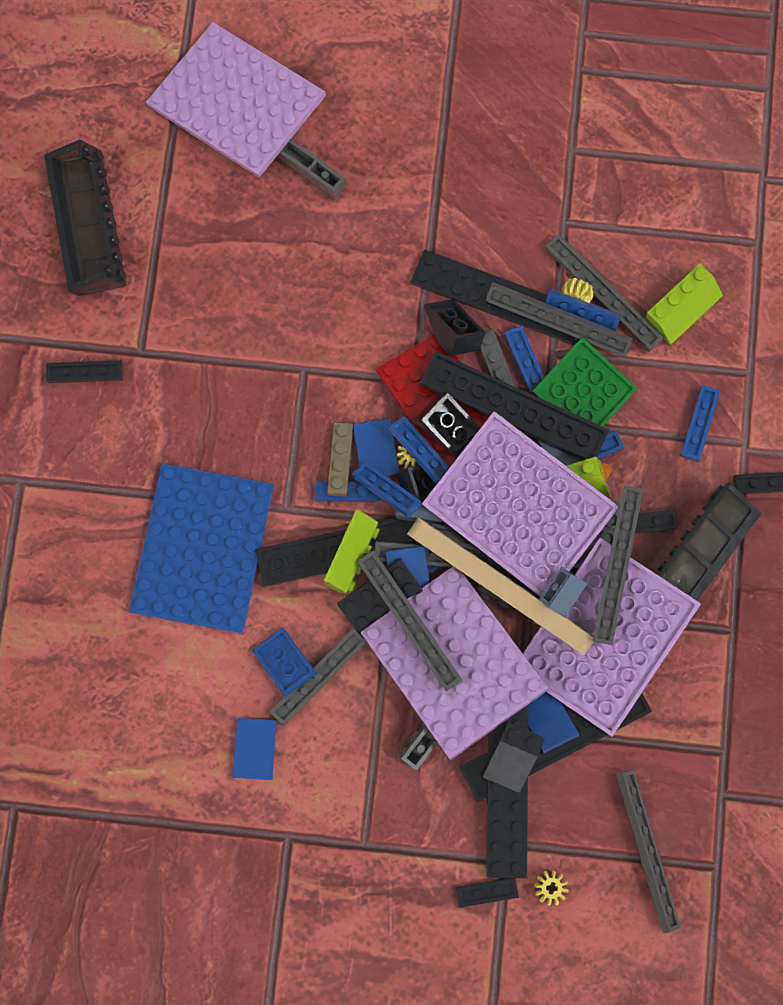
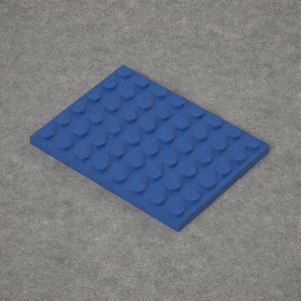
[129,463,274,634]

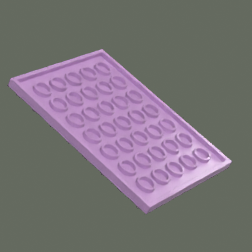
[146,22,326,177]
[422,412,619,597]
[523,538,701,737]
[361,566,549,760]

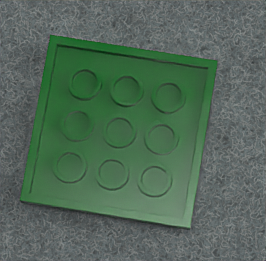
[531,337,638,427]

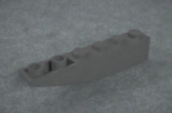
[276,139,346,201]

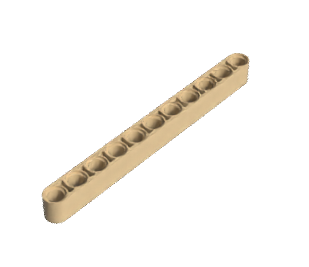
[407,517,594,655]

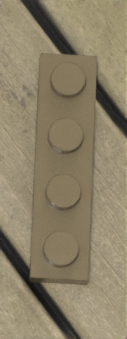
[327,423,353,497]

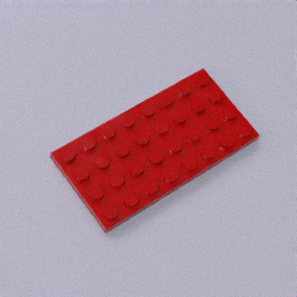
[376,334,489,468]

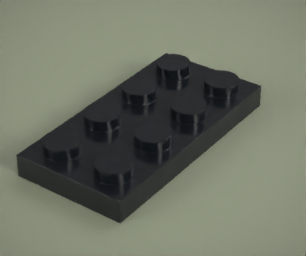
[337,558,423,635]

